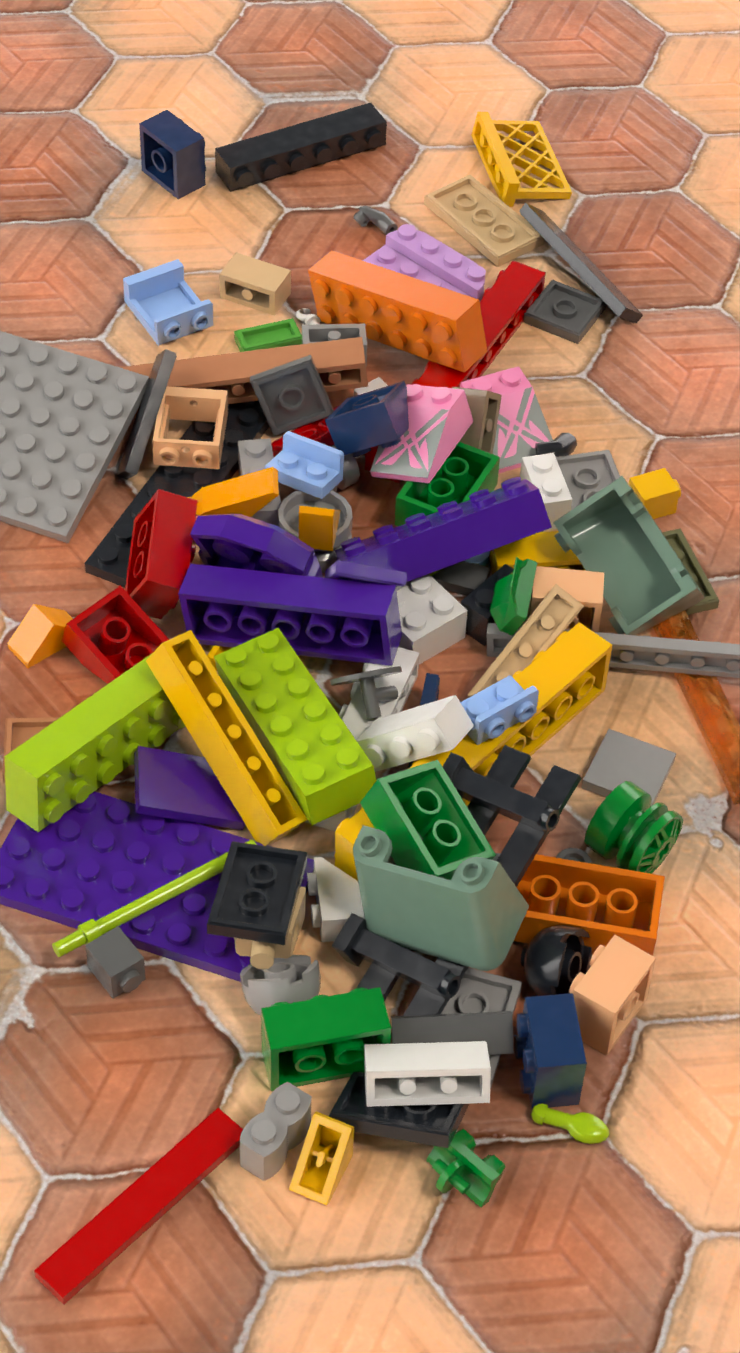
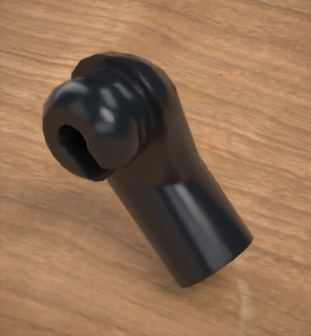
[535,433,577,457]

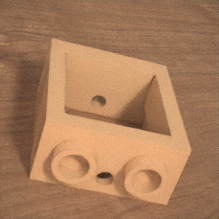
[152,386,228,469]

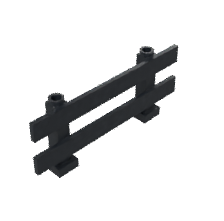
[332,745,582,1016]

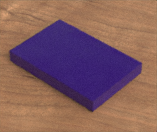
[134,746,245,830]

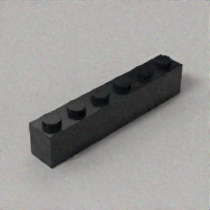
[215,103,387,192]

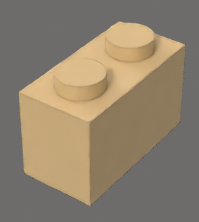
[219,252,291,316]

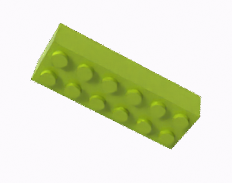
[214,628,376,825]
[4,654,186,832]

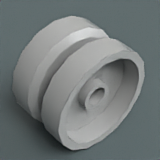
[278,490,353,573]

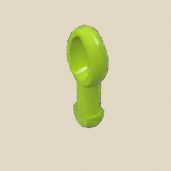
[531,1104,609,1144]

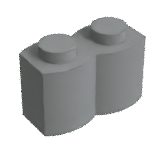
[240,1082,312,1181]

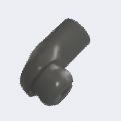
[354,205,398,235]

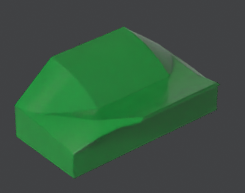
[490,557,537,636]

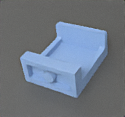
[123,259,213,346]

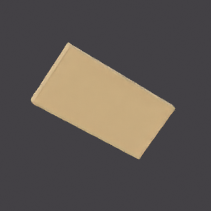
[424,175,544,267]

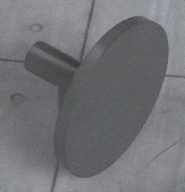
[330,666,402,719]

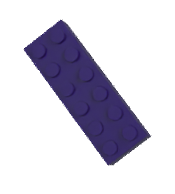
[335,477,552,582]
[178,564,402,666]

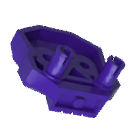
[190,514,323,577]

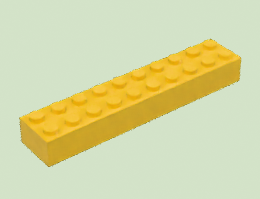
[334,622,612,881]

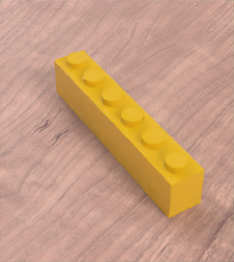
[146,630,308,846]

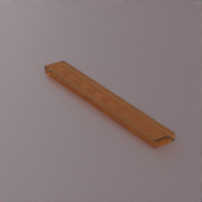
[653,610,740,805]

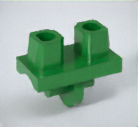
[426,1129,505,1207]

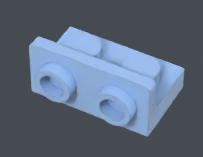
[265,431,344,499]
[460,675,539,745]

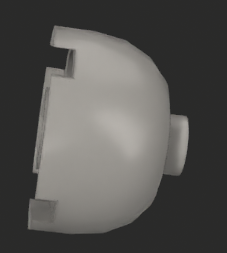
[240,955,321,1016]

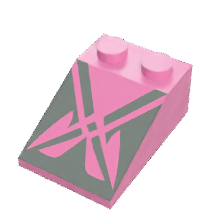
[460,366,553,474]
[370,384,473,483]

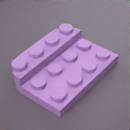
[363,224,486,302]

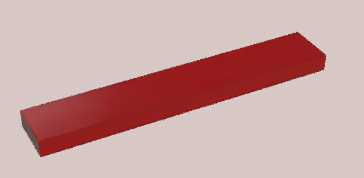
[34,1107,243,1305]

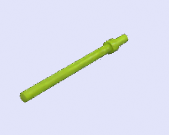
[52,839,257,957]

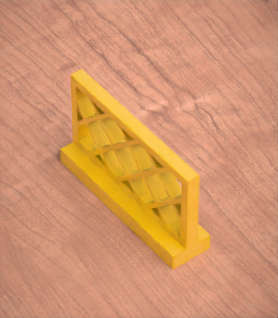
[471,112,572,207]

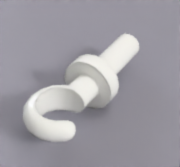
[296,308,320,325]

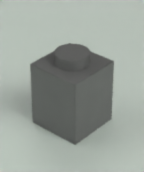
[85,926,146,999]

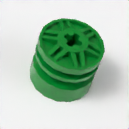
[584,781,683,874]

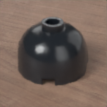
[521,925,592,996]

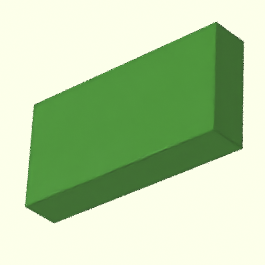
[234,318,302,352]

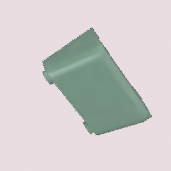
[553,476,705,635]
[353,825,529,971]

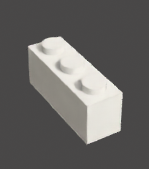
[356,695,474,772]
[364,1041,491,1107]

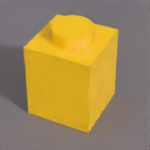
[629,468,681,519]

